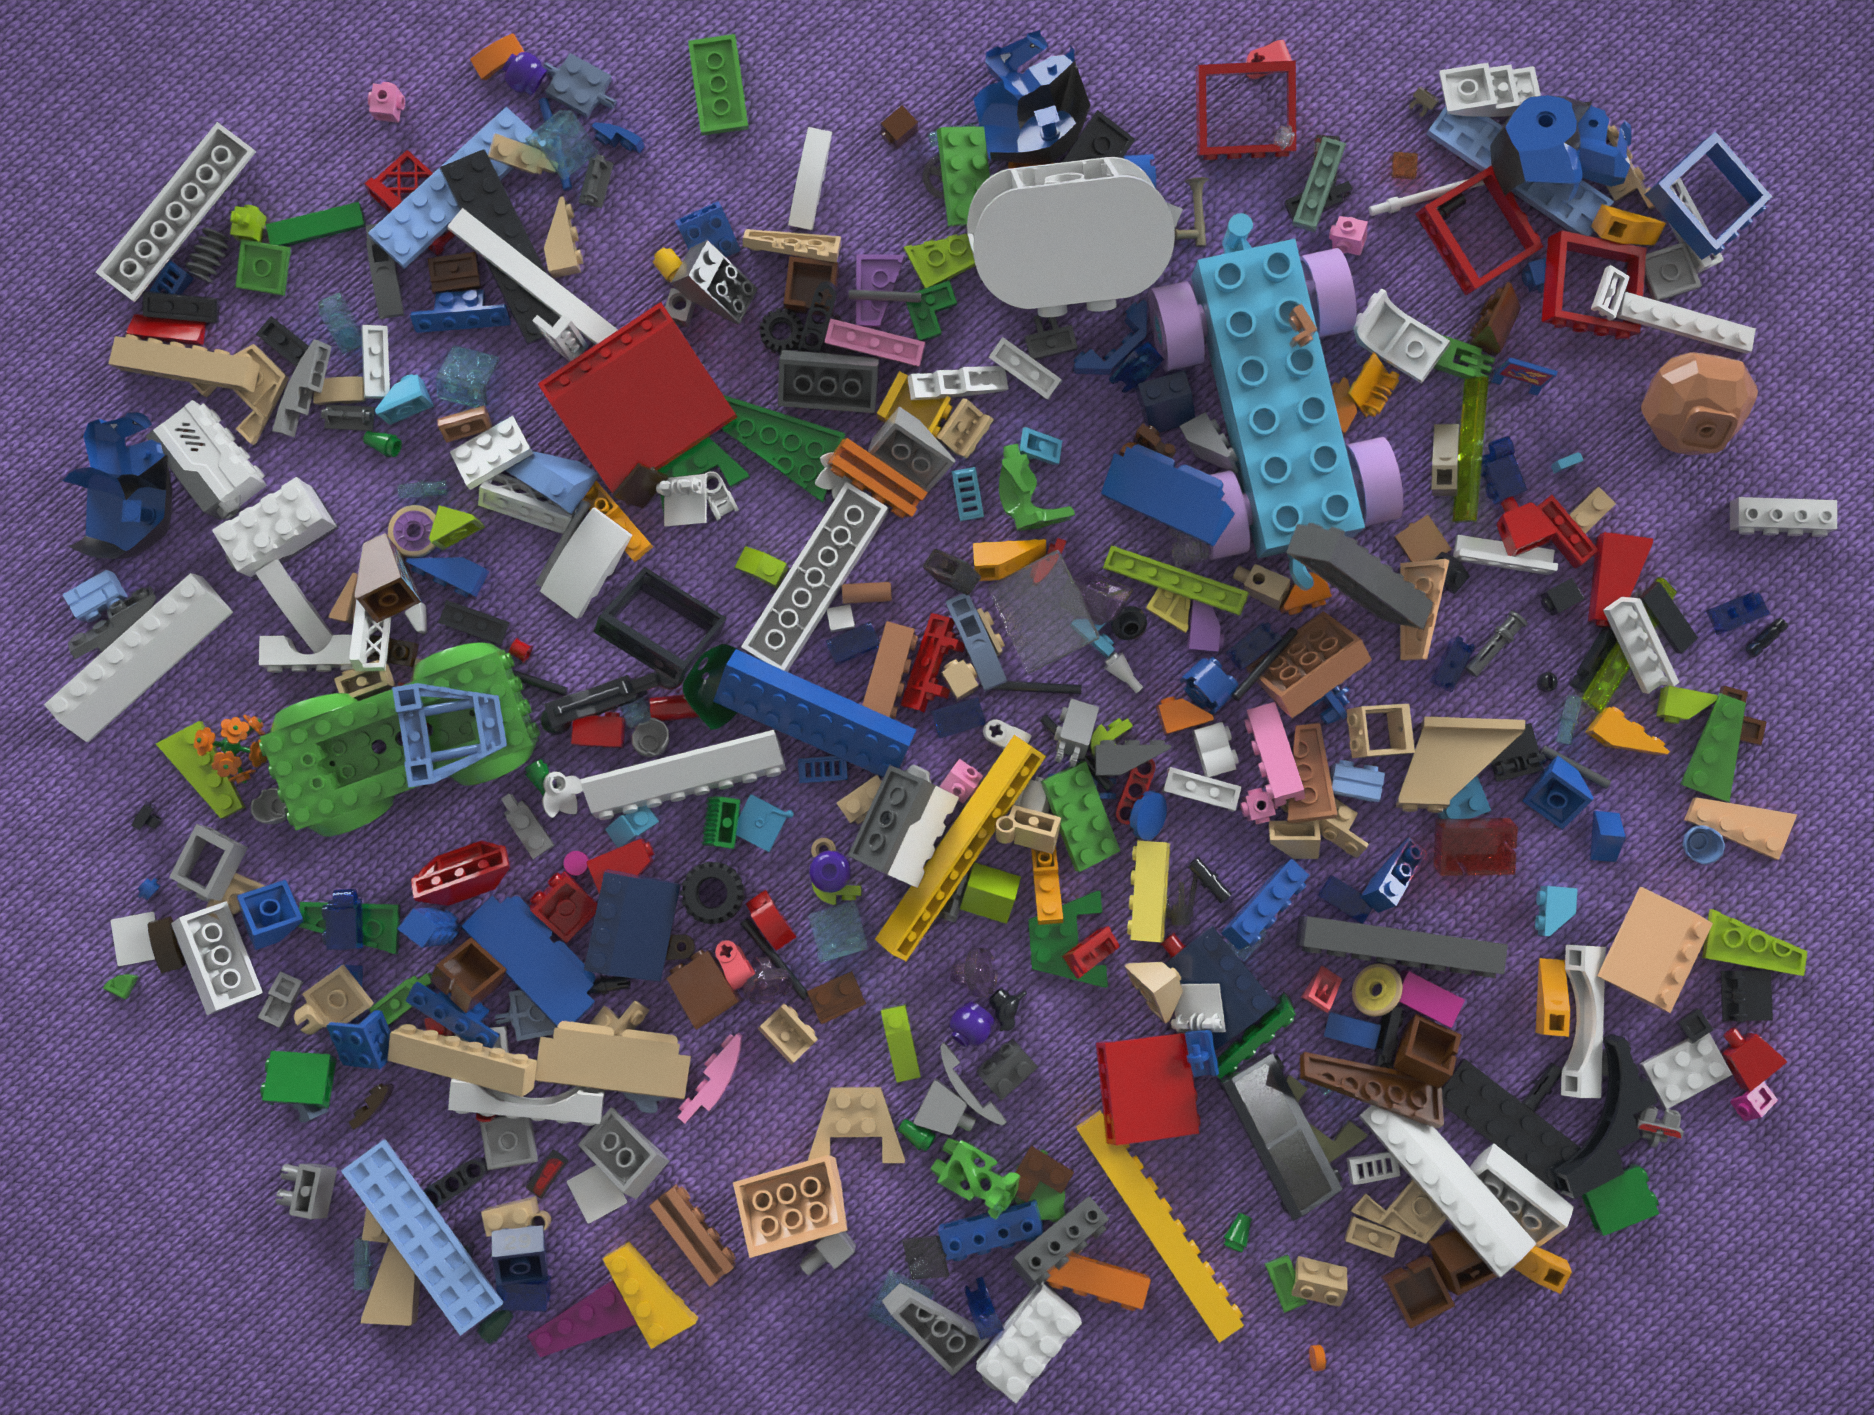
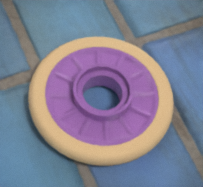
[388,505,436,558]

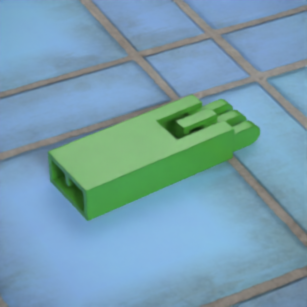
[1433,334,1495,382]

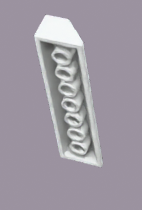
[96,122,256,302]
[44,573,233,742]
[580,730,786,820]
[1359,1105,1536,1277]

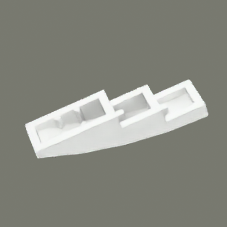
[788,127,832,230]
[907,366,1008,400]
[255,559,333,653]

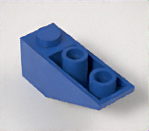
[406,557,490,598]
[1361,837,1426,913]

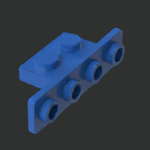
[410,290,511,333]
[406,982,499,1048]

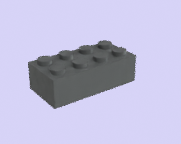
[778,350,879,413]

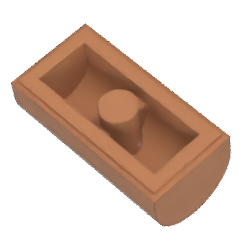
[437,405,492,443]
[842,582,892,604]

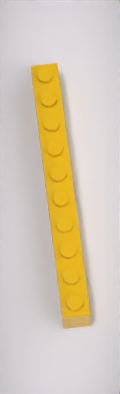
[875,735,1046,961]
[1076,1111,1244,1343]

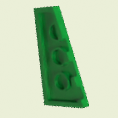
[1217,992,1295,1079]

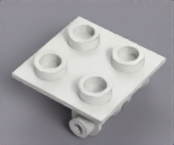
[656,474,707,527]
[1171,984,1226,1032]

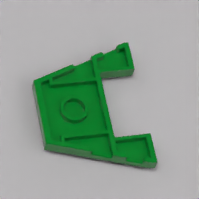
[657,437,750,514]
[1028,891,1108,988]

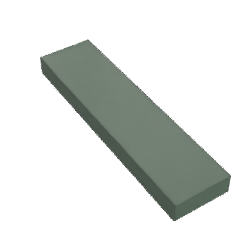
[1292,137,1346,233]

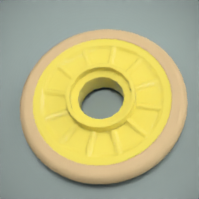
[1352,963,1403,1016]

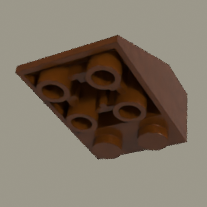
[1469,282,1521,357]

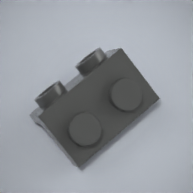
[976,1039,1038,1101]

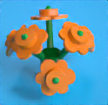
[194,714,267,784]

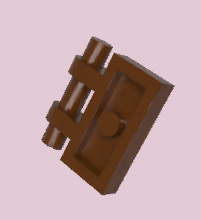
[1132,424,1176,459]

